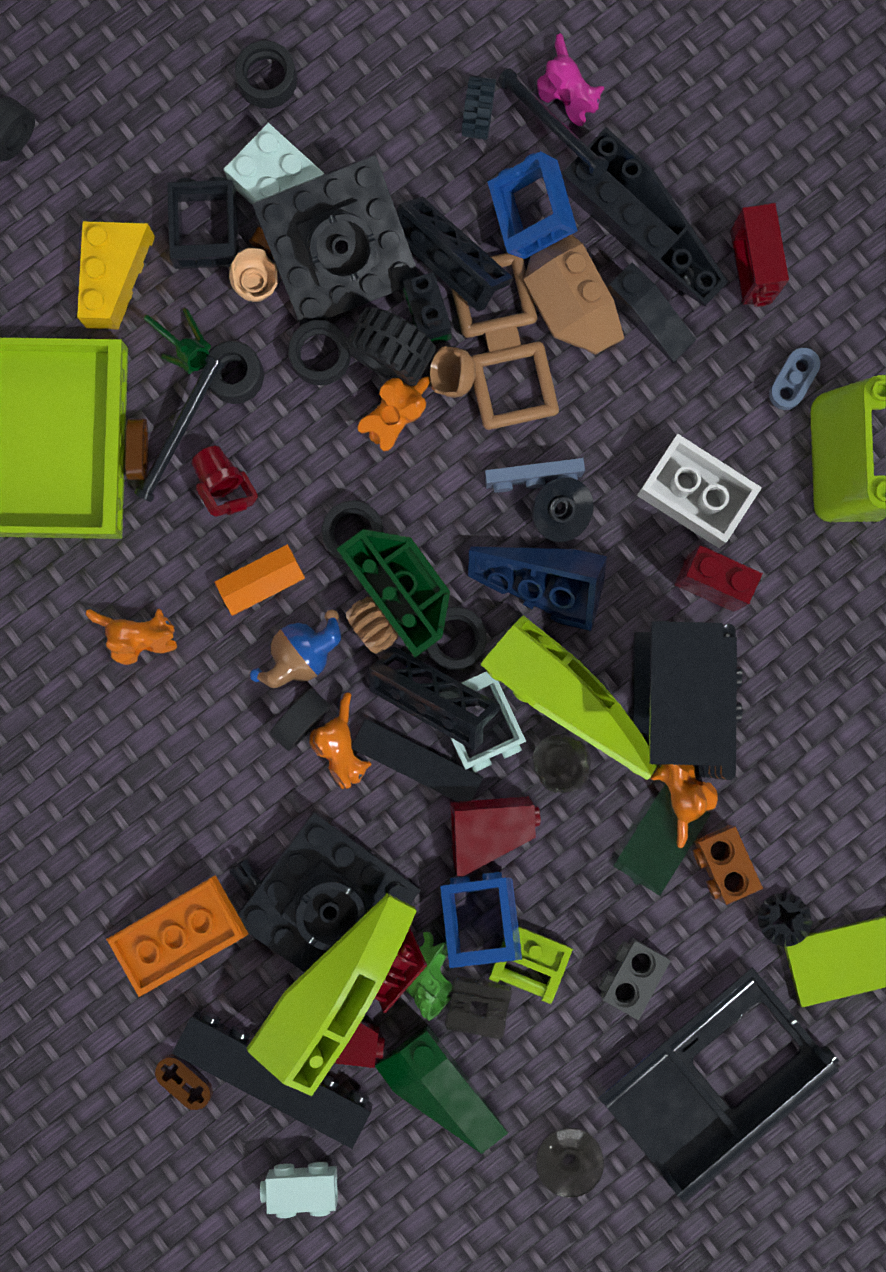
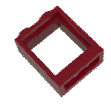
[731,203,789,307]

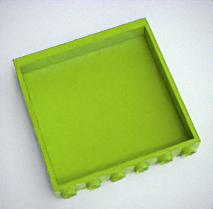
[0,338,128,539]

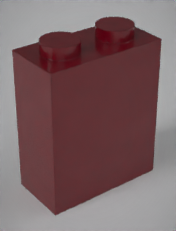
[674,545,763,612]

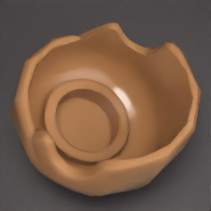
[430,346,476,398]

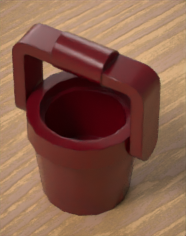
[191,446,258,517]

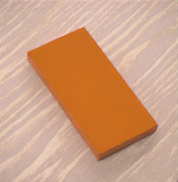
[106,875,249,997]

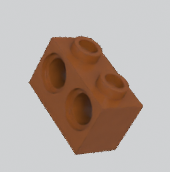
[693,825,763,905]

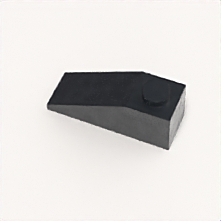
[608,262,696,363]

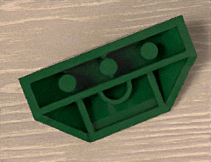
[337,529,450,657]

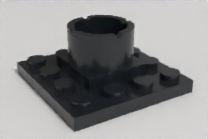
[252,154,419,326]
[237,811,421,973]

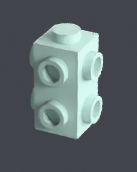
[260,1162,338,1218]

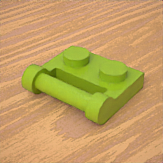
[488,926,573,1004]

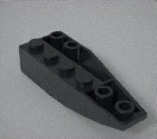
[562,127,728,307]

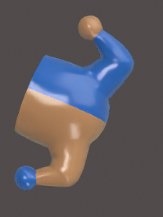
[250,609,341,688]

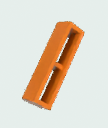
[215,544,305,616]

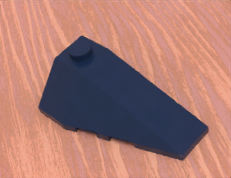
[468,546,607,631]

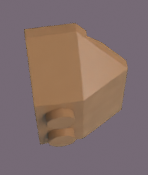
[523,234,624,355]

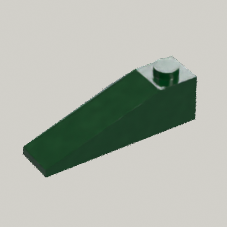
[375,1024,508,1154]

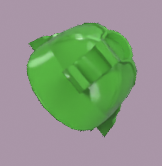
[406,932,452,1021]

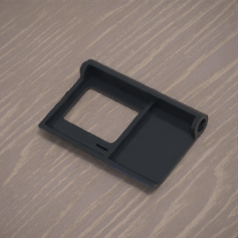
[598,967,839,1203]

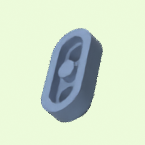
[769,348,820,410]

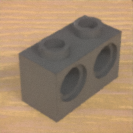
[598,936,671,1020]

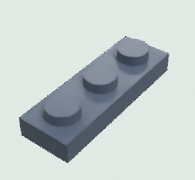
[484,458,585,492]

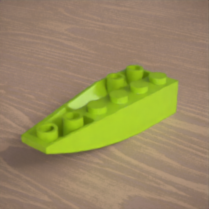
[247,893,417,1096]

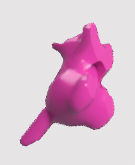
[537,33,604,126]

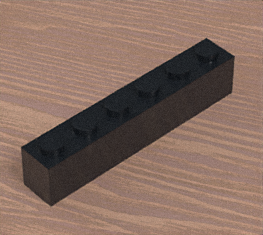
[172,1010,373,1149]

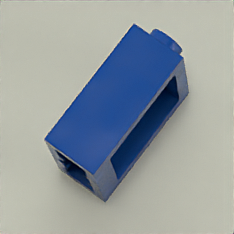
[488,151,578,259]
[440,872,522,968]

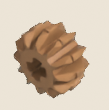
[346,596,398,653]

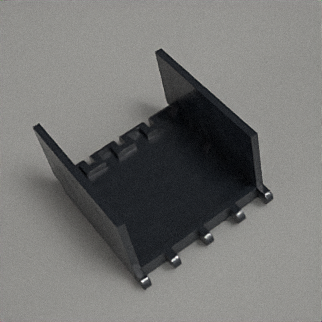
[633,621,743,780]

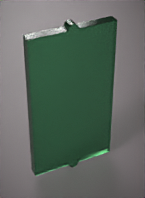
[613,784,711,896]

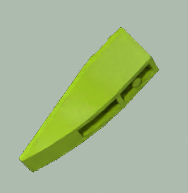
[480,615,658,780]

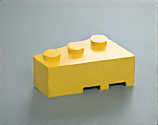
[77,221,155,330]

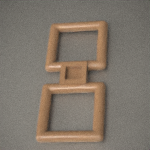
[451,253,559,430]

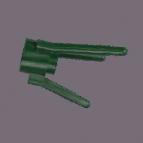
[144,308,211,374]

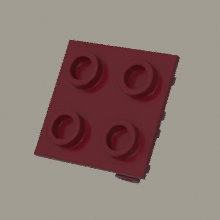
[374,927,427,1013]

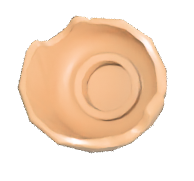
[229,248,278,302]

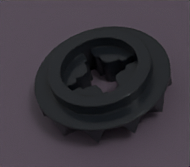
[758,892,813,947]

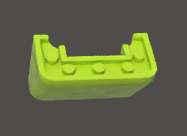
[811,375,886,522]

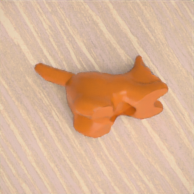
[357,376,430,451]
[85,609,177,665]
[309,692,372,789]
[650,764,718,848]

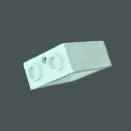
[439,671,526,773]

